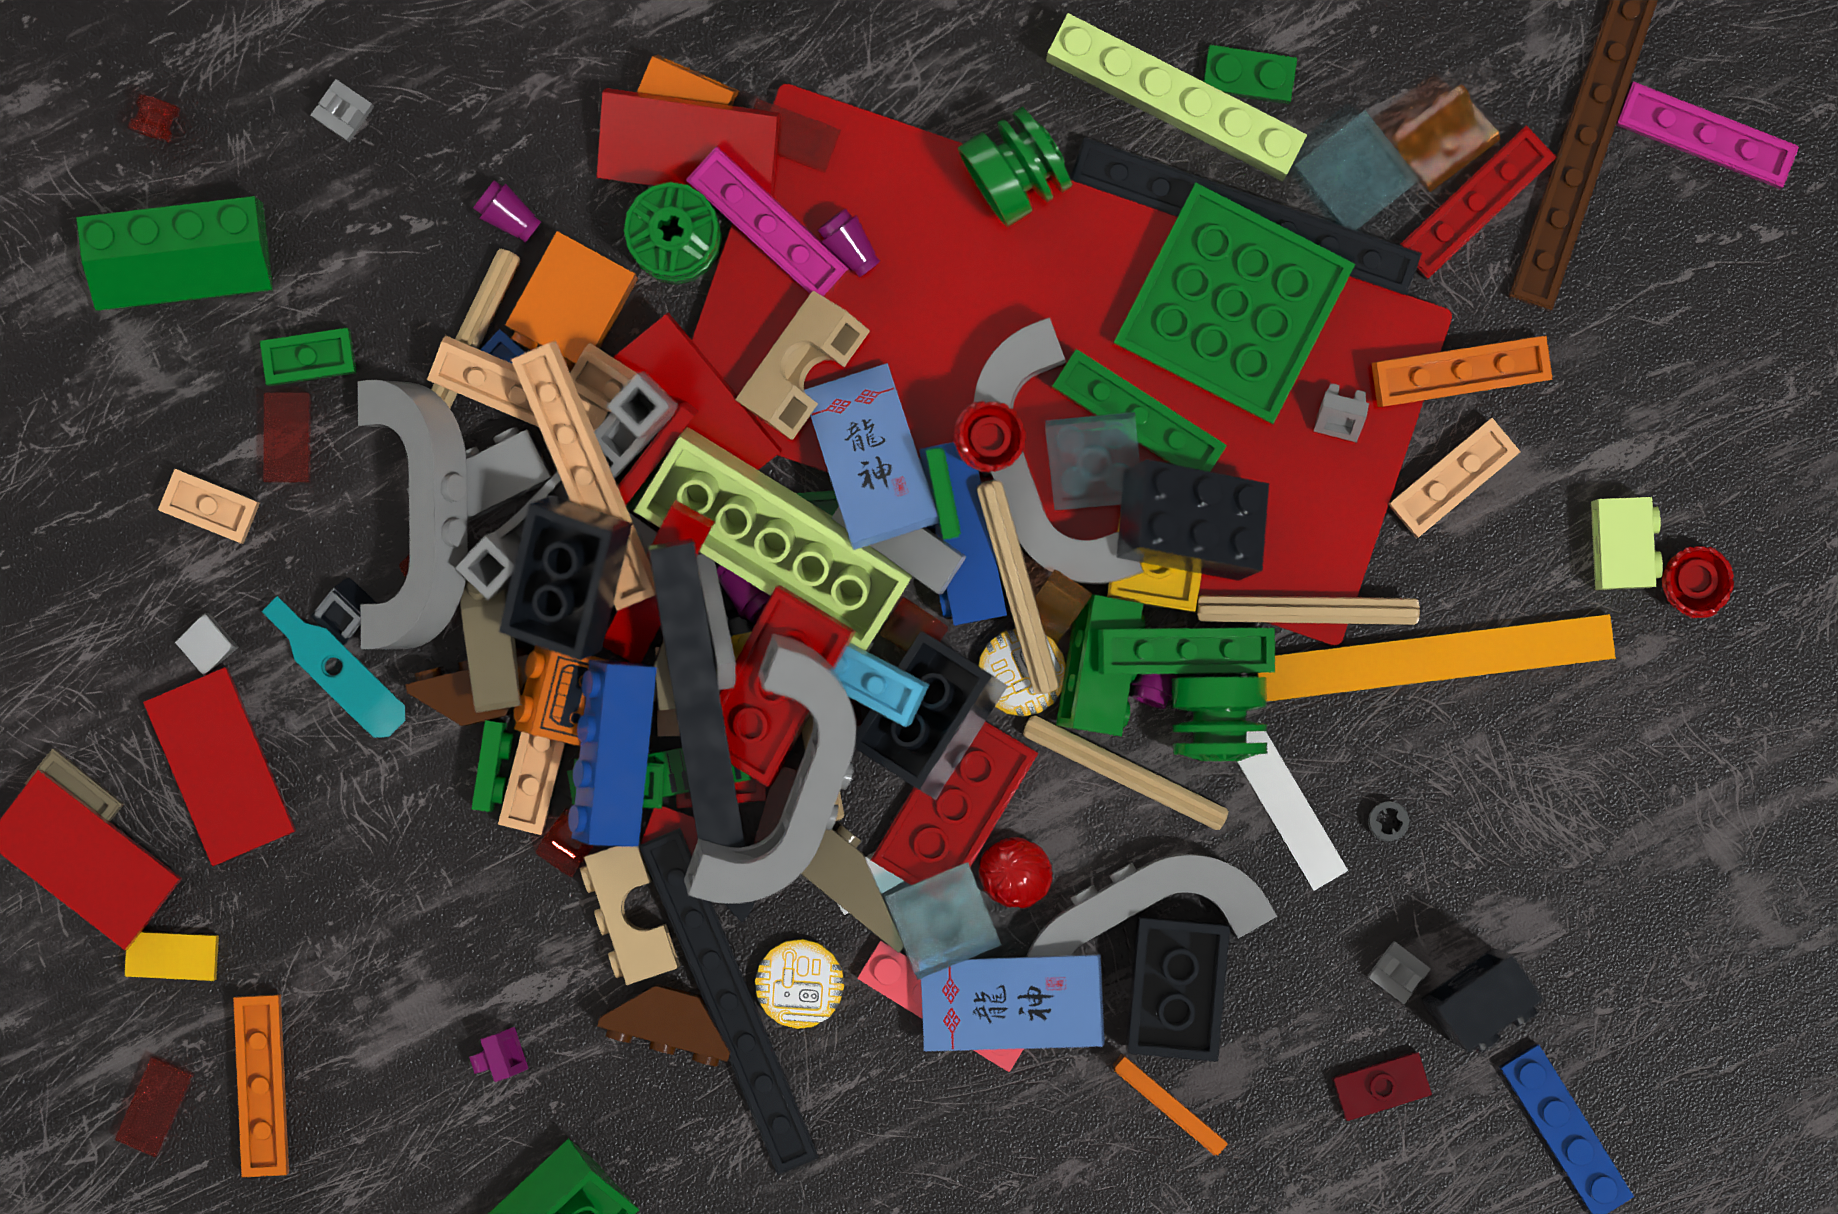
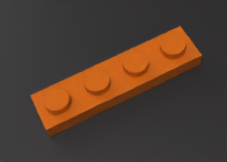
[1371,336,1553,407]
[233,994,289,1177]

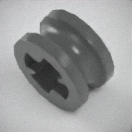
[1368,801,1410,842]

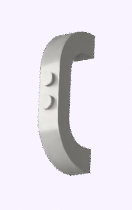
[974,318,1144,584]
[455,372,677,600]
[358,380,468,649]
[684,634,856,904]
[1026,854,1277,1050]

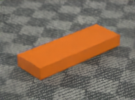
[1113,1053,1228,1156]

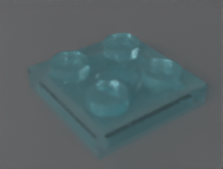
[1294,110,1420,230]
[1045,412,1140,510]
[885,862,1001,979]

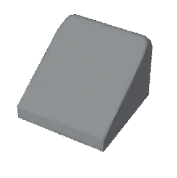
[175,613,239,676]

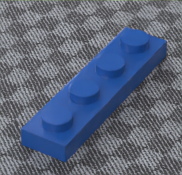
[1499,1043,1634,1214]

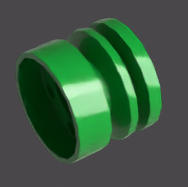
[958,107,1072,228]
[624,182,722,285]
[1172,677,1267,761]

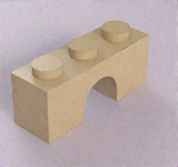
[735,291,870,440]
[580,843,680,985]

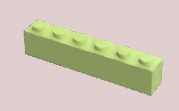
[1046,13,1307,182]

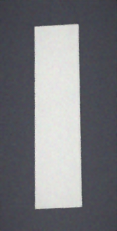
[1237,721,1348,891]

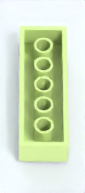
[634,427,912,651]

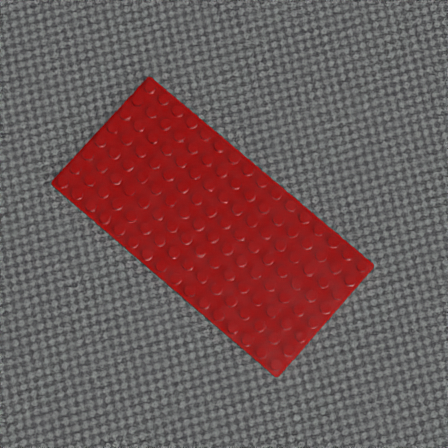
[692,84,1452,645]

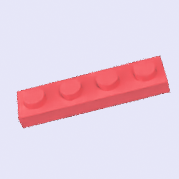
[857,940,1024,1073]

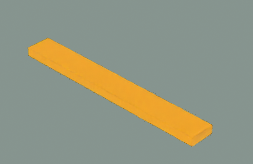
[1257,614,1616,701]

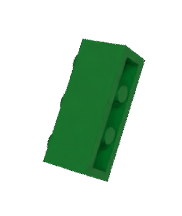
[1056,594,1145,736]

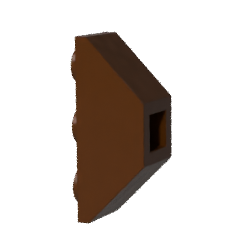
[405,646,529,726]
[597,983,731,1067]

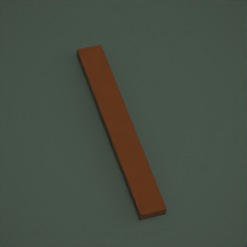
[1508,0,1658,312]

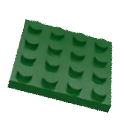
[1114,183,1355,424]

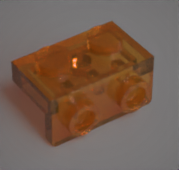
[1392,84,1501,192]

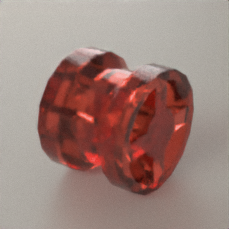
[127,94,181,143]

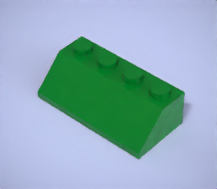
[76,196,273,311]
[488,1139,639,1214]

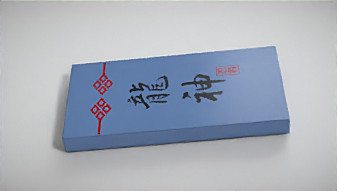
[804,363,940,550]
[920,955,1105,1051]

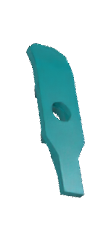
[262,596,405,738]

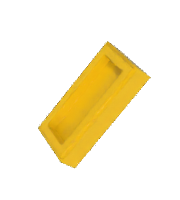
[125,932,219,981]

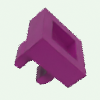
[469,1027,529,1082]

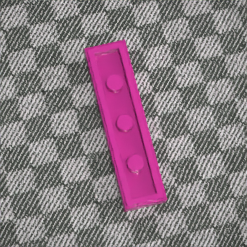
[1616,82,1799,189]
[686,146,849,296]

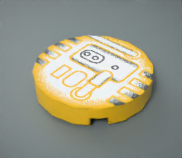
[978,629,1066,717]
[755,939,844,1029]

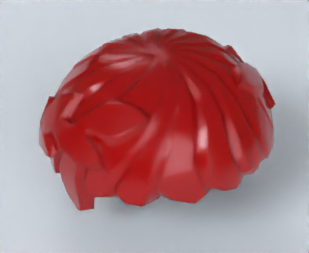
[954,401,1026,472]
[1662,546,1734,618]
[979,837,1053,909]

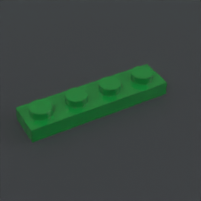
[1052,349,1227,472]
[1098,628,1275,675]

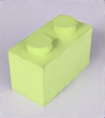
[1591,497,1663,590]

